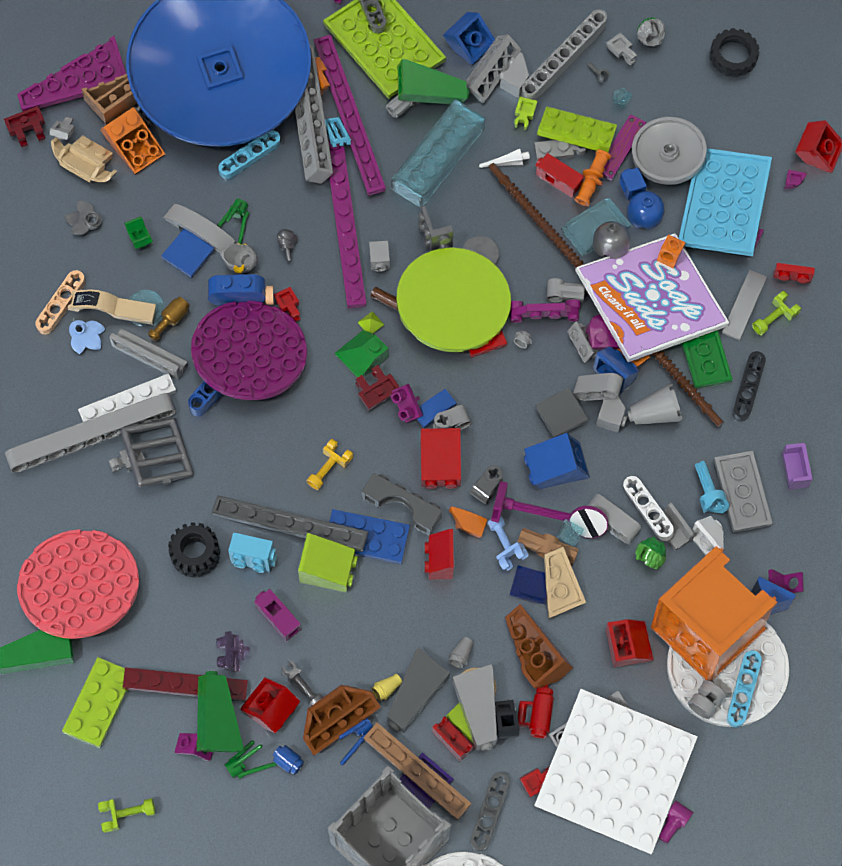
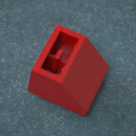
[605,619,654,668]

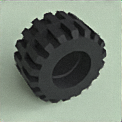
[168,522,220,577]

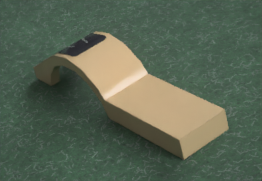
[68,290,157,325]

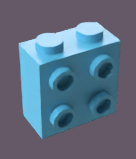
[228,532,277,573]

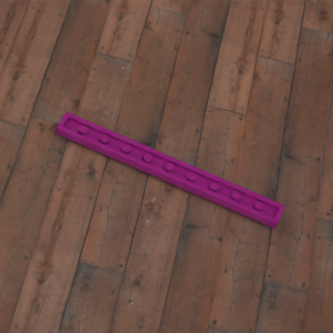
[313,35,386,196]
[328,137,366,309]

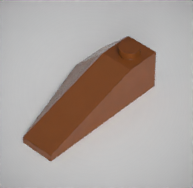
[505,604,573,689]

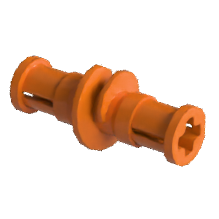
[574,149,611,207]

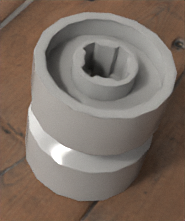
[688,680,726,719]

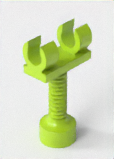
[752,290,802,335]
[97,798,156,833]

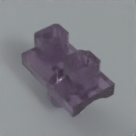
[216,631,250,672]

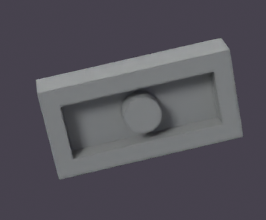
[652,503,694,551]

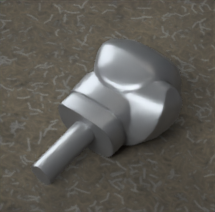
[277,229,298,262]

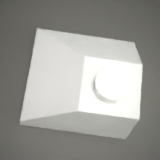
[692,516,723,555]

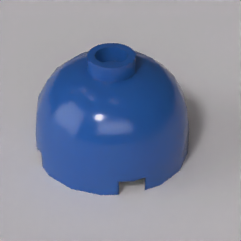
[627,191,664,229]

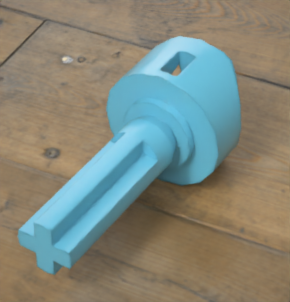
[695,461,729,514]

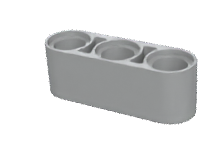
[573,373,623,401]
[587,494,642,544]

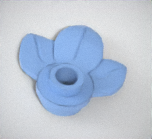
[69,320,105,354]

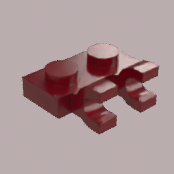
[4,106,46,148]
[355,365,400,411]

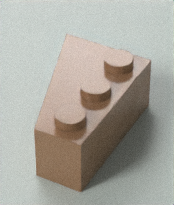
[81,74,137,125]

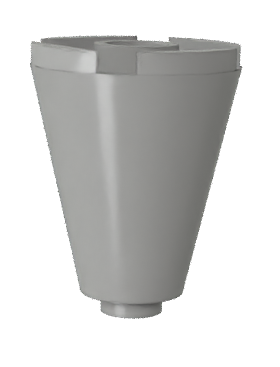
[627,384,683,425]

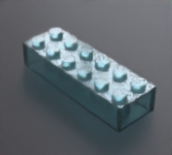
[391,99,486,208]

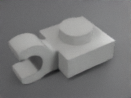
[606,33,637,66]
[50,116,74,140]
[109,449,145,472]

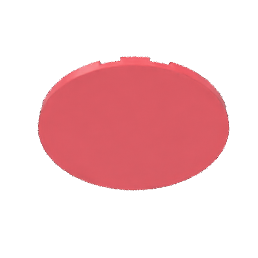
[17,529,139,639]

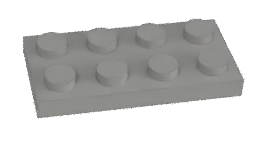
[714,450,773,533]

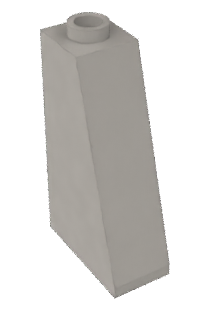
[452,664,497,752]

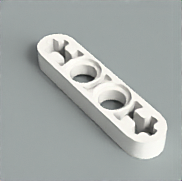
[623,476,674,541]

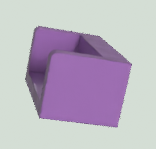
[782,443,813,490]

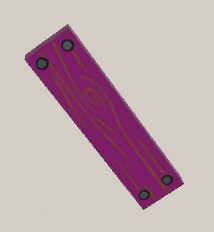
[602,114,646,181]

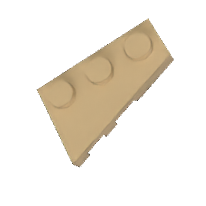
[544,546,586,618]

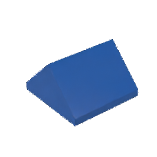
[751,576,796,615]

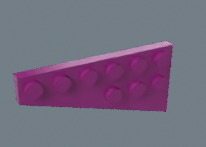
[17,36,126,112]

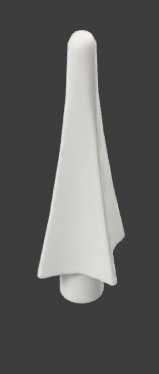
[479,149,530,168]

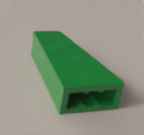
[397,59,469,105]
[0,630,74,674]
[197,671,244,753]

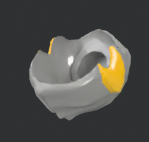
[220,243,258,274]

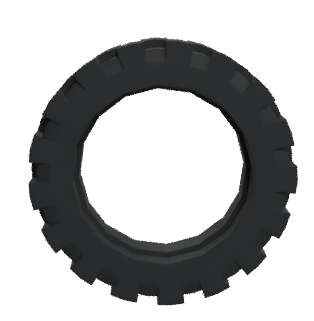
[710,28,759,77]

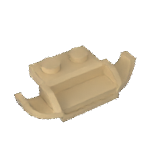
[51,136,117,183]

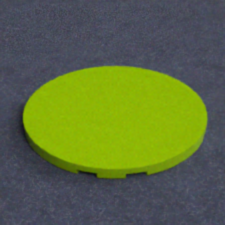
[396,248,511,352]

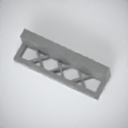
[466,34,521,103]
[109,328,188,380]

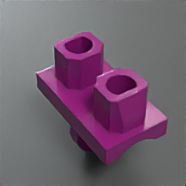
[390,383,423,423]

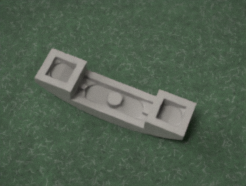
[164,204,236,253]
[722,270,767,341]

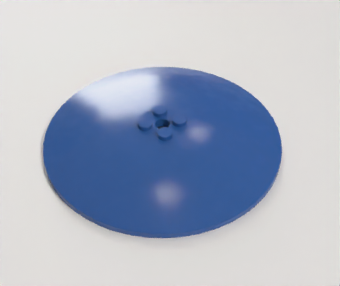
[126,0,311,146]

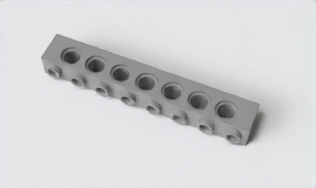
[295,45,333,184]

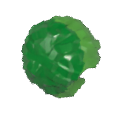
[635,537,666,569]

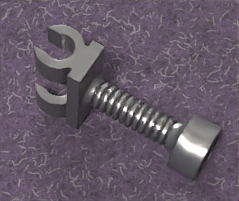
[281,660,323,707]

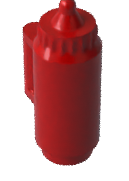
[517,684,554,739]

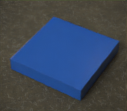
[161,229,215,278]

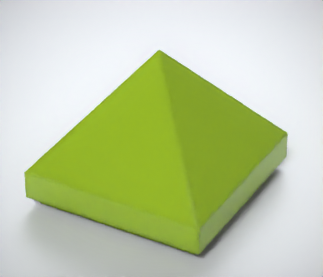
[358,311,384,334]

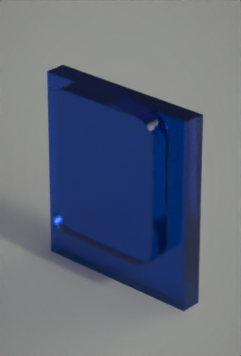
[509,565,547,605]

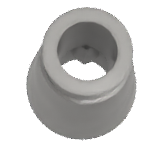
[448,637,473,669]

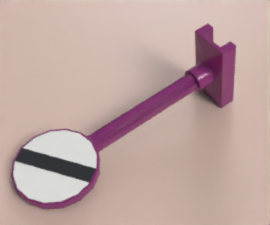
[491,481,608,538]

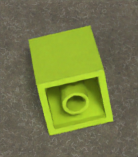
[298,533,358,592]

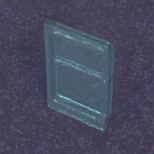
[561,198,631,257]

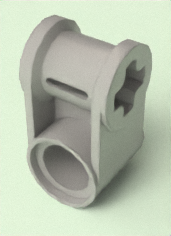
[433,405,472,430]

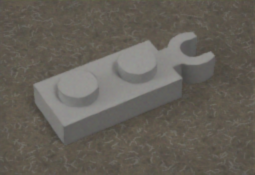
[534,140,586,161]

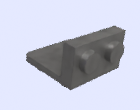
[418,205,453,251]

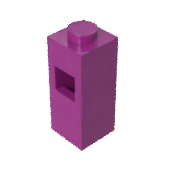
[254,589,302,642]

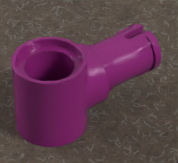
[658,801,693,844]

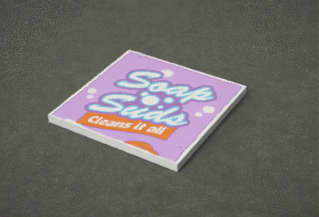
[576,233,729,362]

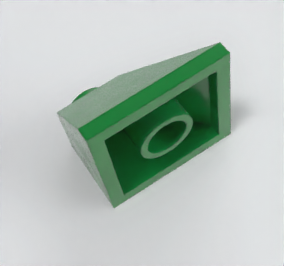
[335,330,389,377]

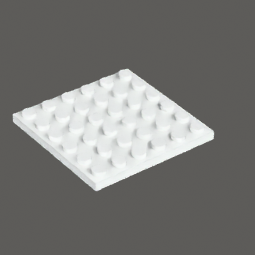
[534,689,698,854]

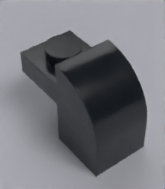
[495,700,519,739]

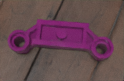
[510,299,581,323]

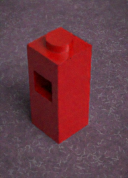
[535,153,584,198]

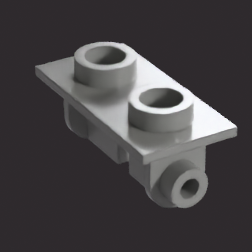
[567,321,599,364]

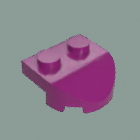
[586,314,620,350]

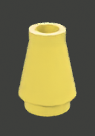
[371,674,402,701]

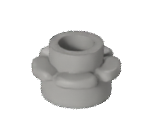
[514,331,532,348]

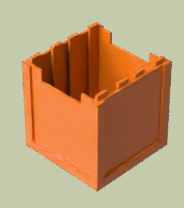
[651,546,777,682]

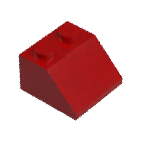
[795,120,842,173]
[425,529,454,579]
[240,677,300,734]

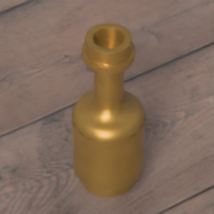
[147,296,190,342]

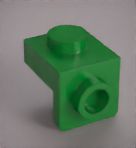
[124,216,153,249]

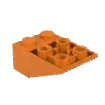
[100,107,165,174]

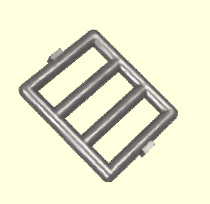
[120,417,194,487]

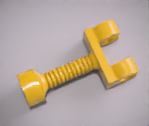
[306,439,354,490]

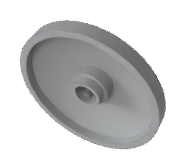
[632,117,707,185]

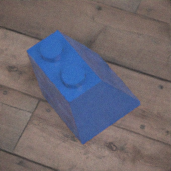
[524,433,590,489]

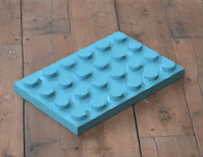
[679,148,772,256]

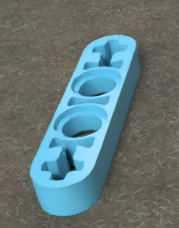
[219,130,280,179]
[726,650,762,728]

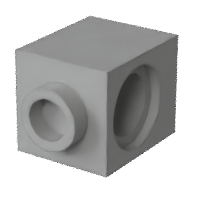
[369,241,390,272]

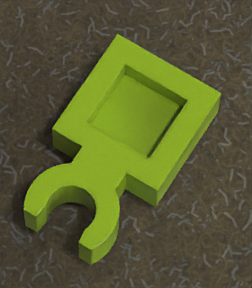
[514,97,537,130]

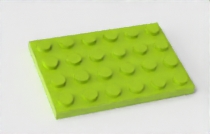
[323,0,446,99]

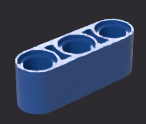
[188,381,222,417]

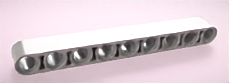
[5,393,176,473]

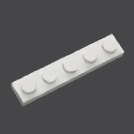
[78,373,177,422]

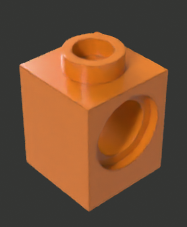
[656,234,686,268]

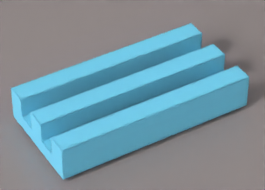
[325,117,351,147]

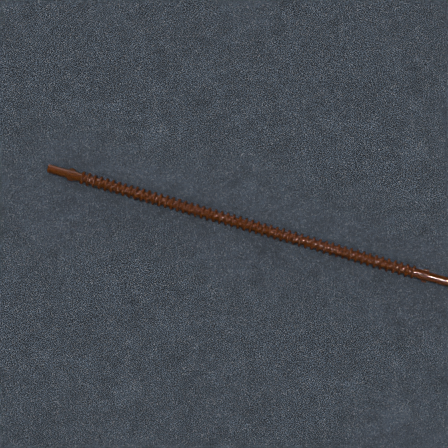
[488,163,724,427]

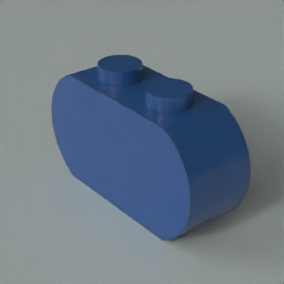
[208,274,265,306]

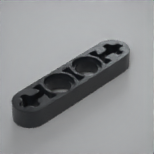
[733,351,766,421]

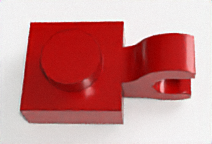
[273,287,301,321]
[519,766,550,797]

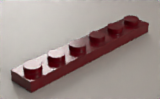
[122,667,248,702]

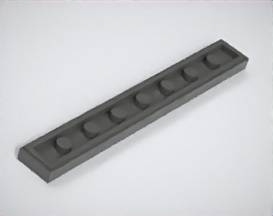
[212,495,369,552]

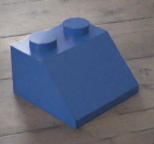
[443,12,495,64]
[593,347,639,394]

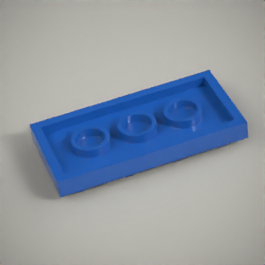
[329,509,410,564]

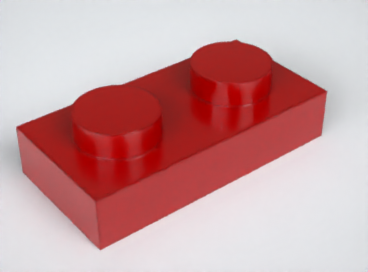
[773,263,815,283]

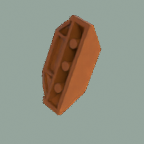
[303,684,381,756]

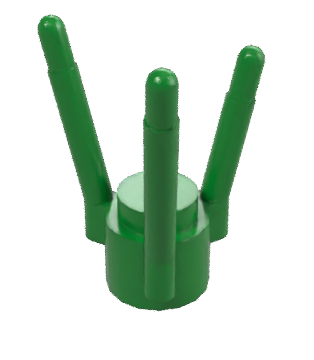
[217,199,249,244]
[225,740,277,779]

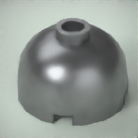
[592,221,630,259]

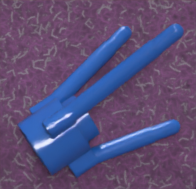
[339,718,373,765]

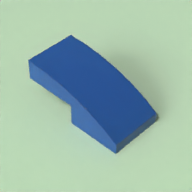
[416,389,457,428]

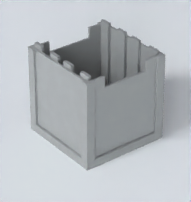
[328,766,451,866]

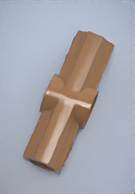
[517,528,579,566]

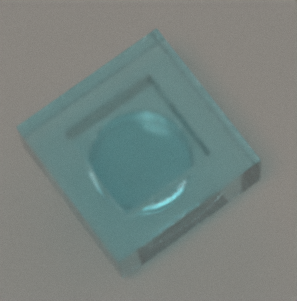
[556,519,584,547]

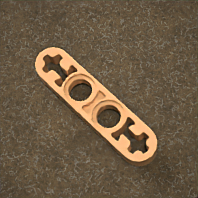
[36,270,85,335]

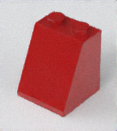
[420,428,461,489]

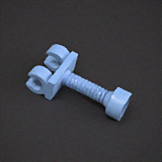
[488,516,529,571]

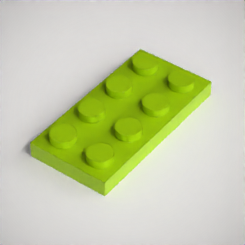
[537,106,617,153]
[62,657,128,748]

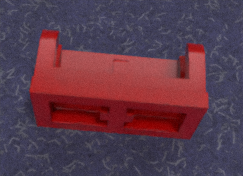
[432,716,475,761]

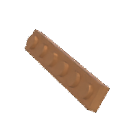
[363,723,471,821]

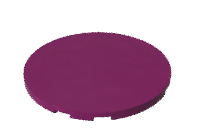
[191,301,307,400]

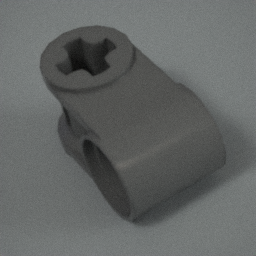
[470,465,503,504]

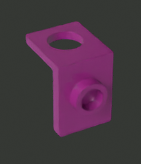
[768,569,804,593]
[175,733,213,761]

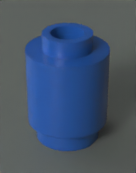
[273,745,304,775]

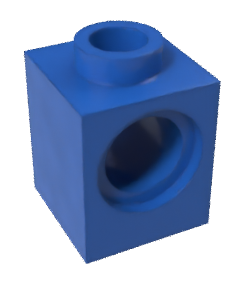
[619,168,647,200]

